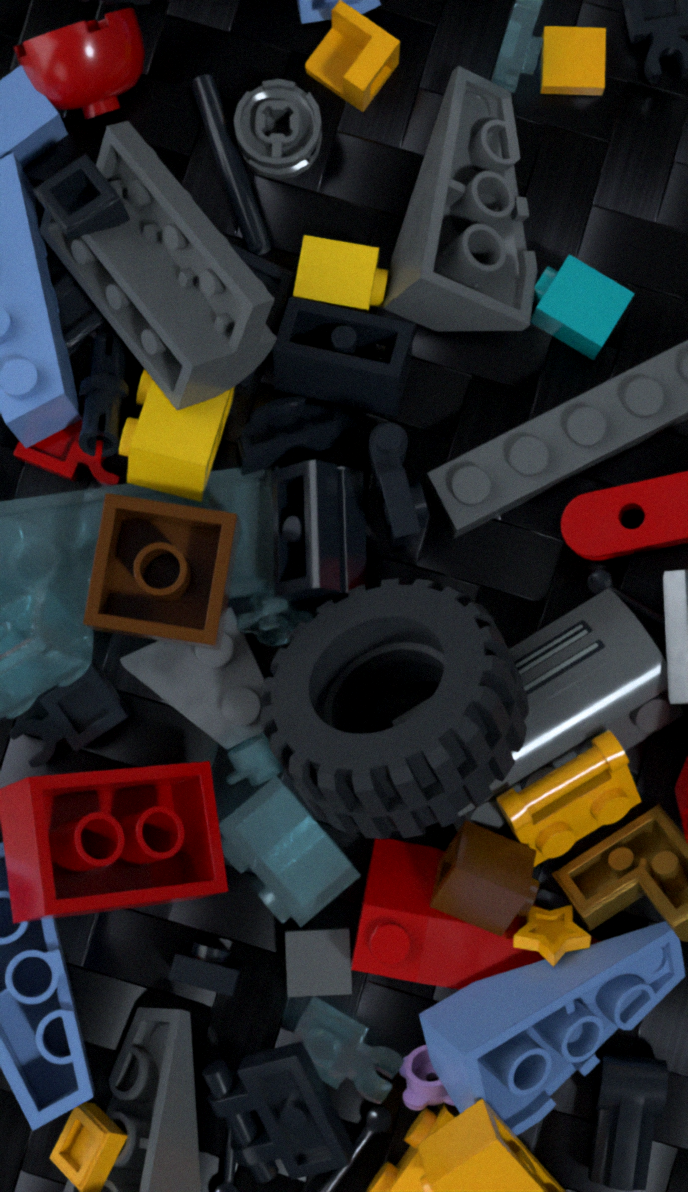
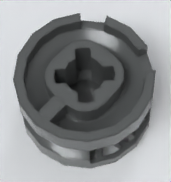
[234,79,322,180]

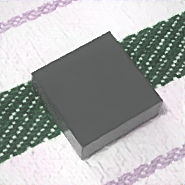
[285,927,352,997]

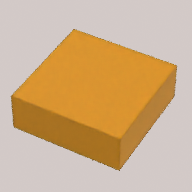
[540,26,606,96]
[50,1102,128,1192]

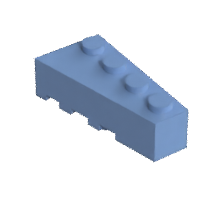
[0,842,95,1130]

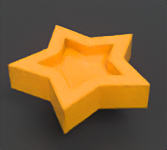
[513,904,591,967]

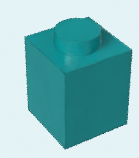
[530,254,635,360]

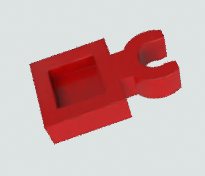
[13,415,127,488]

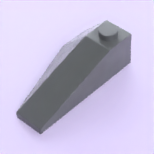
[63,1007,201,1192]

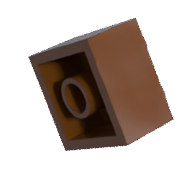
[83,493,241,650]

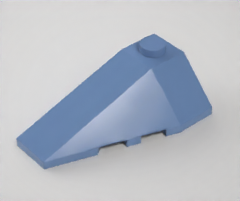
[419,921,686,1136]

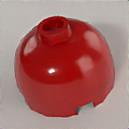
[14,8,145,120]

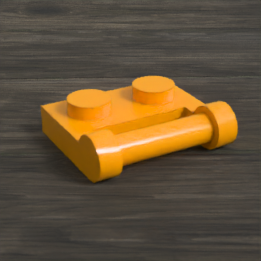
[496,730,642,867]

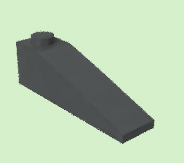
[383,66,538,331]

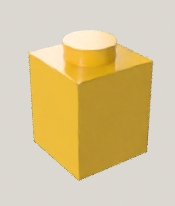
[293,235,389,314]

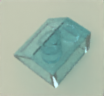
[0,577,94,719]

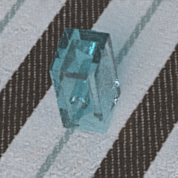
[219,775,361,927]

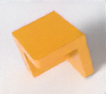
[305,0,400,112]

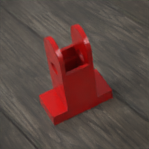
[561,471,688,561]

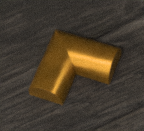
[552,804,688,942]

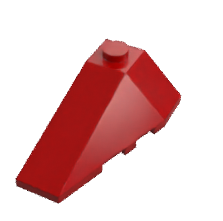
[351,839,601,990]

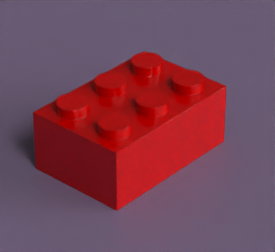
[0,761,228,924]

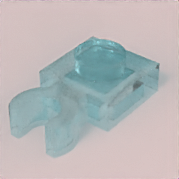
[492,0,544,93]
[286,996,404,1104]

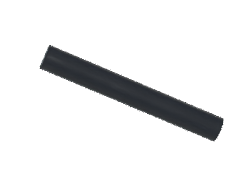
[190,74,272,256]

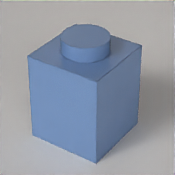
[0,65,68,168]

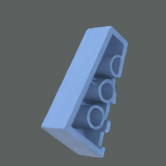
[0,152,82,448]

